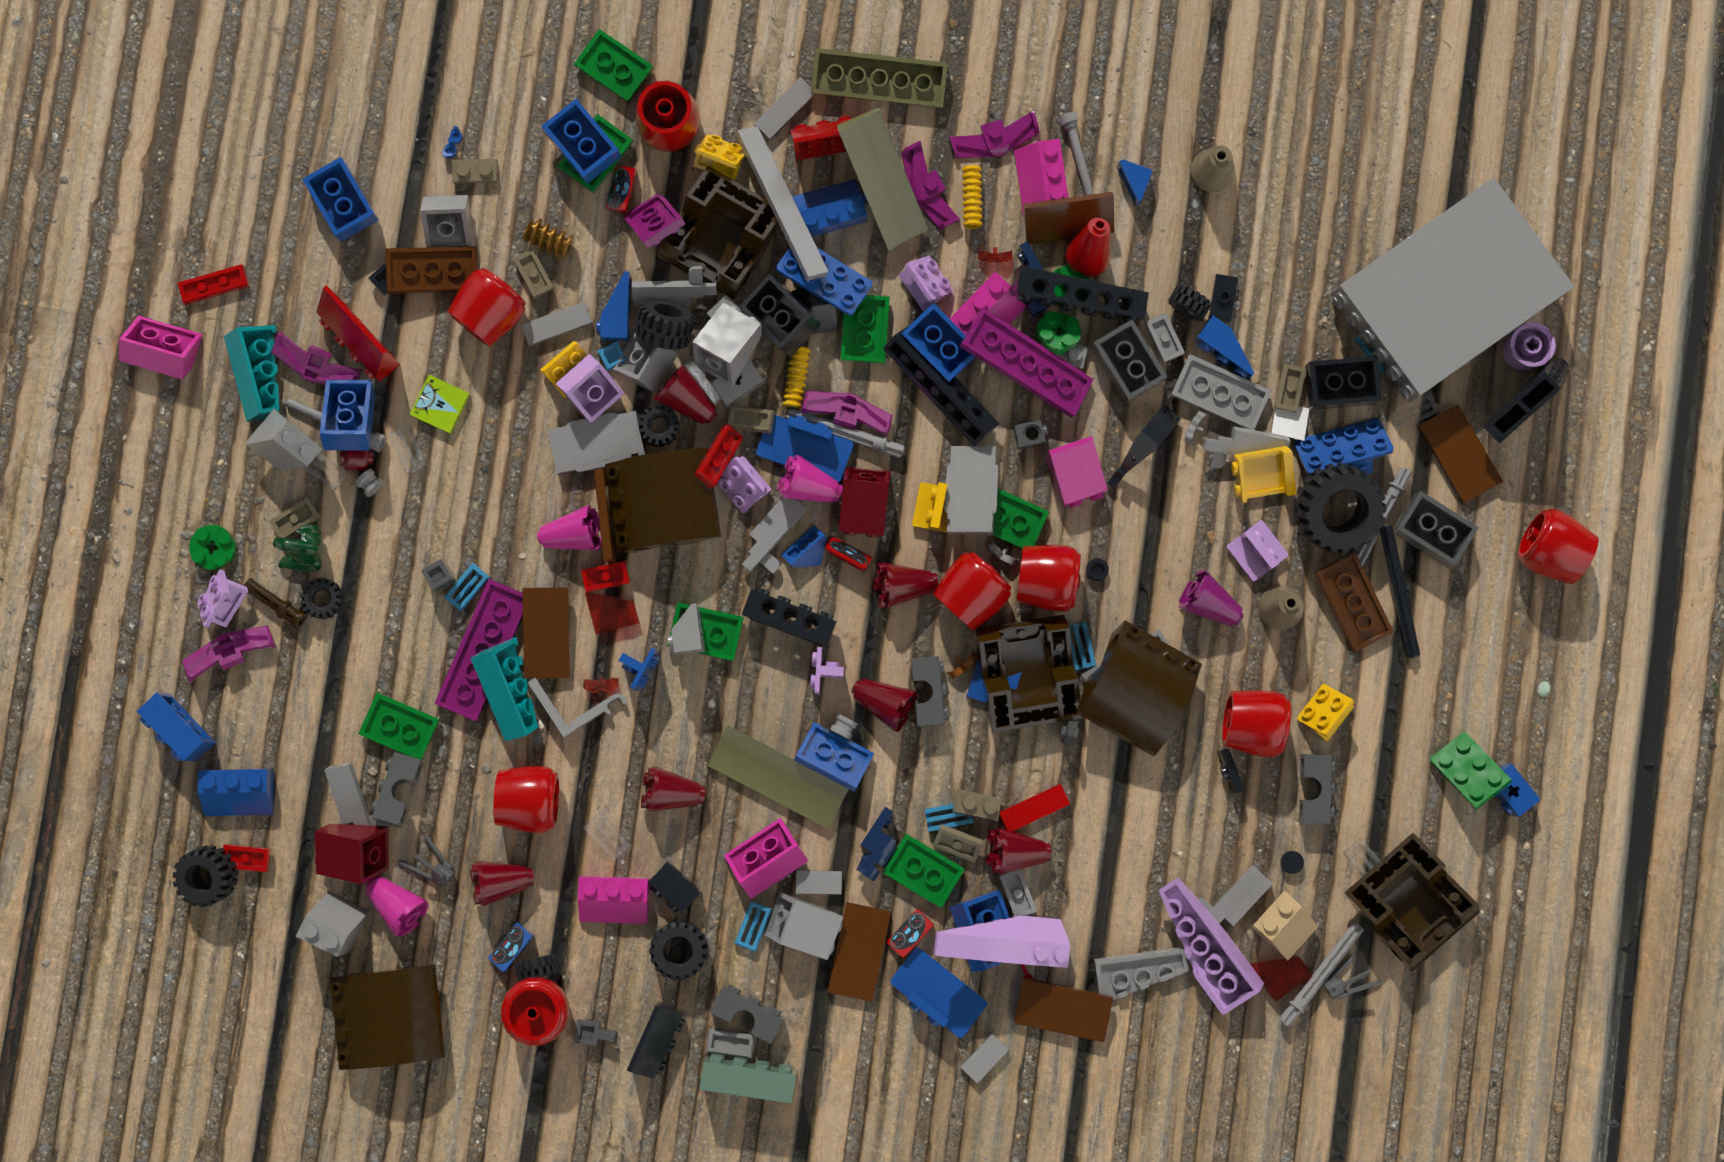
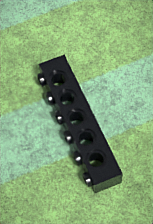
[1011,266,1149,324]
[883,326,999,447]

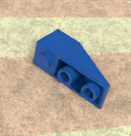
[1194,315,1254,380]

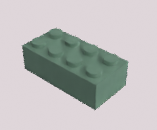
[699,1053,797,1104]

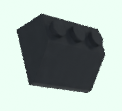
[627,1001,686,1079]

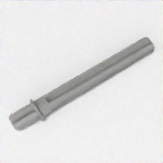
[786,407,904,458]
[1355,467,1412,566]
[1280,923,1364,1027]

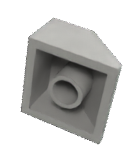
[420,195,472,247]
[612,332,678,392]
[668,603,705,655]

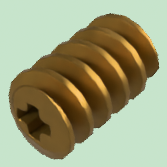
[523,218,574,260]

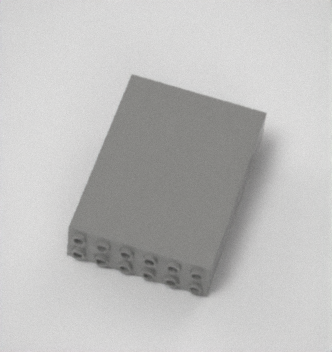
[1331,177,1575,402]

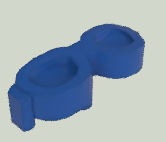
[442,126,463,159]

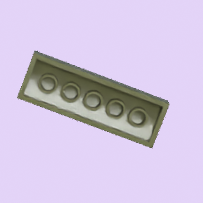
[811,48,948,108]
[837,107,928,251]
[707,725,849,829]

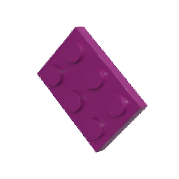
[623,192,685,249]

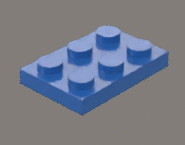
[794,722,874,792]

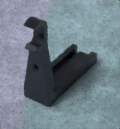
[1107,405,1181,489]

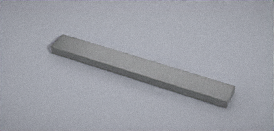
[736,126,829,281]

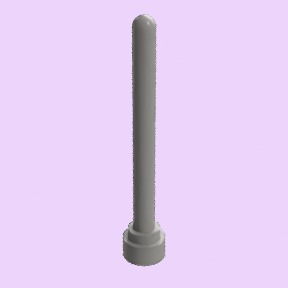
[1059,112,1094,195]
[285,399,386,452]

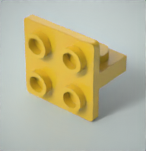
[693,135,746,181]
[540,341,587,398]
[912,482,948,533]
[1297,684,1354,742]

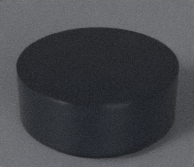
[1086,558,1109,581]
[1280,851,1304,874]

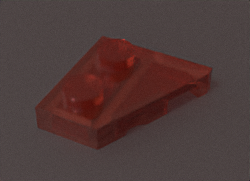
[585,592,640,635]
[1250,956,1313,1002]

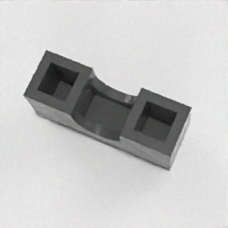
[911,656,949,727]
[370,752,423,829]
[1299,754,1335,824]
[710,984,784,1044]

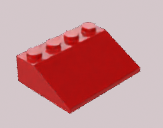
[790,113,864,161]
[316,285,400,382]

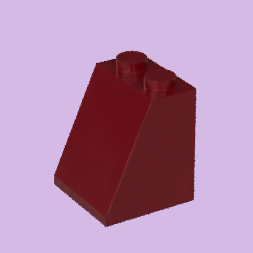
[839,467,890,538]
[314,824,389,884]

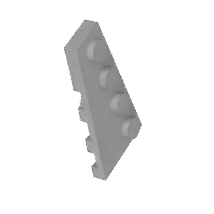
[1094,947,1189,1000]

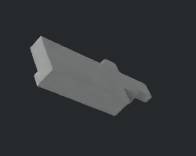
[632,266,717,308]
[1203,426,1291,468]
[742,498,807,574]
[324,762,389,826]
[1198,865,1273,926]

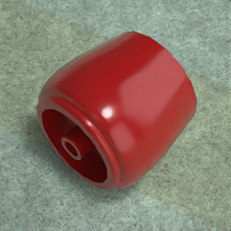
[635,80,700,152]
[447,268,526,347]
[1518,509,1599,584]
[1017,545,1081,612]
[933,552,1012,631]
[1222,690,1291,758]
[493,766,560,833]
[501,977,570,1046]

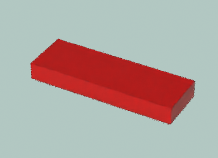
[177,264,250,305]
[694,423,744,489]
[999,784,1070,832]

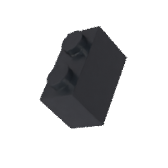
[649,861,702,913]

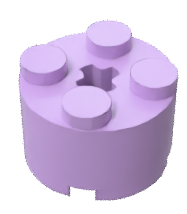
[1503,322,1556,372]

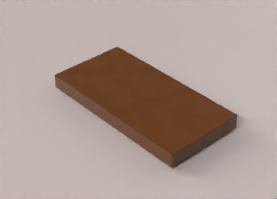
[1024,192,1115,244]
[386,246,477,294]
[1418,404,1503,504]
[594,468,617,564]
[1313,551,1394,653]
[522,587,570,679]
[828,902,891,1002]
[1014,977,1113,1042]

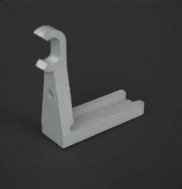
[528,678,627,739]

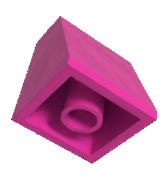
[1045,436,1108,509]

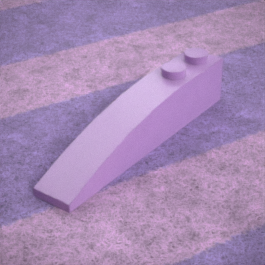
[1159,877,1264,1015]
[934,915,1070,968]

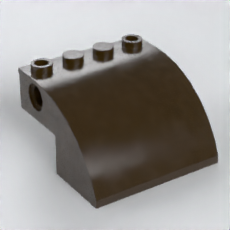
[657,166,779,300]
[605,448,721,553]
[975,614,1082,733]
[1076,620,1202,756]
[1344,833,1480,972]
[330,964,445,1070]

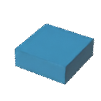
[597,341,628,372]

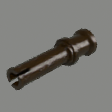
[244,578,308,630]

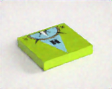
[409,375,470,434]

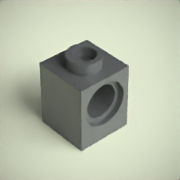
[1013,420,1048,450]
[421,559,457,592]

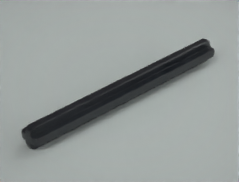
[1379,525,1420,658]

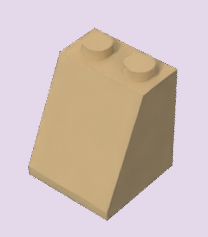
[1253,891,1318,961]

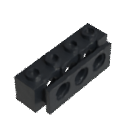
[741,587,837,648]

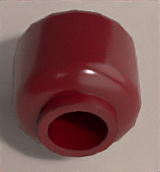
[340,450,373,472]

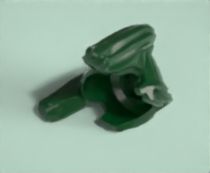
[273,524,323,572]

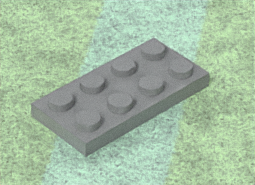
[1170,354,1271,430]

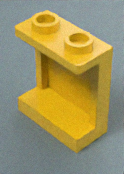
[1231,446,1296,503]

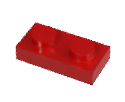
[581,561,631,593]
[223,844,271,872]

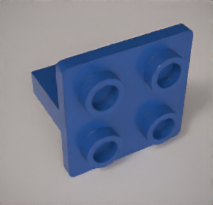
[618,648,661,692]

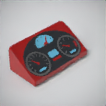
[605,166,637,214]
[825,537,872,572]
[886,908,934,958]

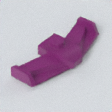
[949,110,1039,159]
[901,141,960,230]
[271,331,362,385]
[801,391,893,437]
[182,625,277,683]

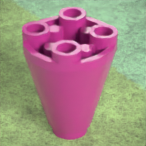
[777,455,843,503]

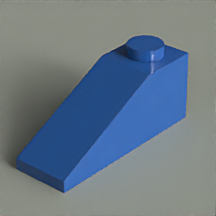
[596,271,631,342]

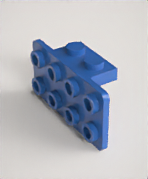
[776,248,873,315]
[756,415,853,483]
[1294,418,1394,476]
[890,947,987,1038]

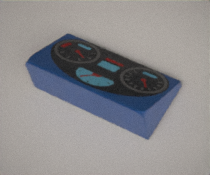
[488,921,535,973]

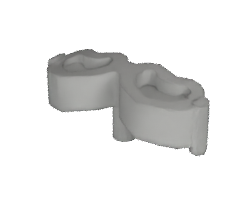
[1184,410,1208,445]
[987,539,1020,568]

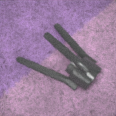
[398,836,454,886]
[1323,956,1381,1000]

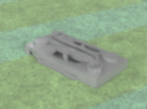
[547,411,645,475]
[945,446,999,535]

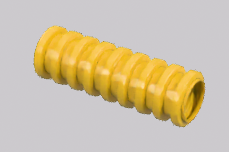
[962,165,983,229]
[782,346,811,409]

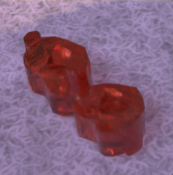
[978,247,1012,263]
[583,677,619,694]

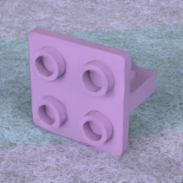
[899,256,954,311]
[717,456,772,514]
[1226,520,1288,582]
[197,569,248,628]
[810,647,844,695]

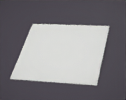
[1271,406,1309,441]

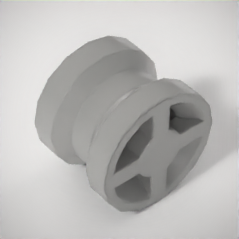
[355,469,384,497]
[830,714,858,740]

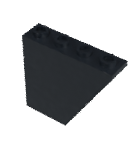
[1483,355,1570,444]

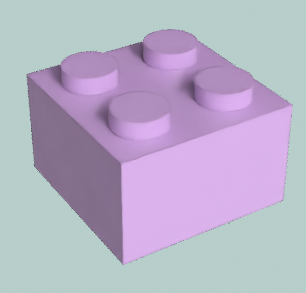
[556,354,625,423]

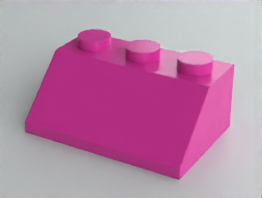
[1014,139,1069,216]
[950,271,1026,335]
[119,315,202,379]
[724,818,808,899]
[578,876,650,924]

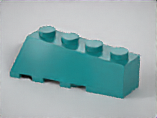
[224,325,280,422]
[471,637,539,742]

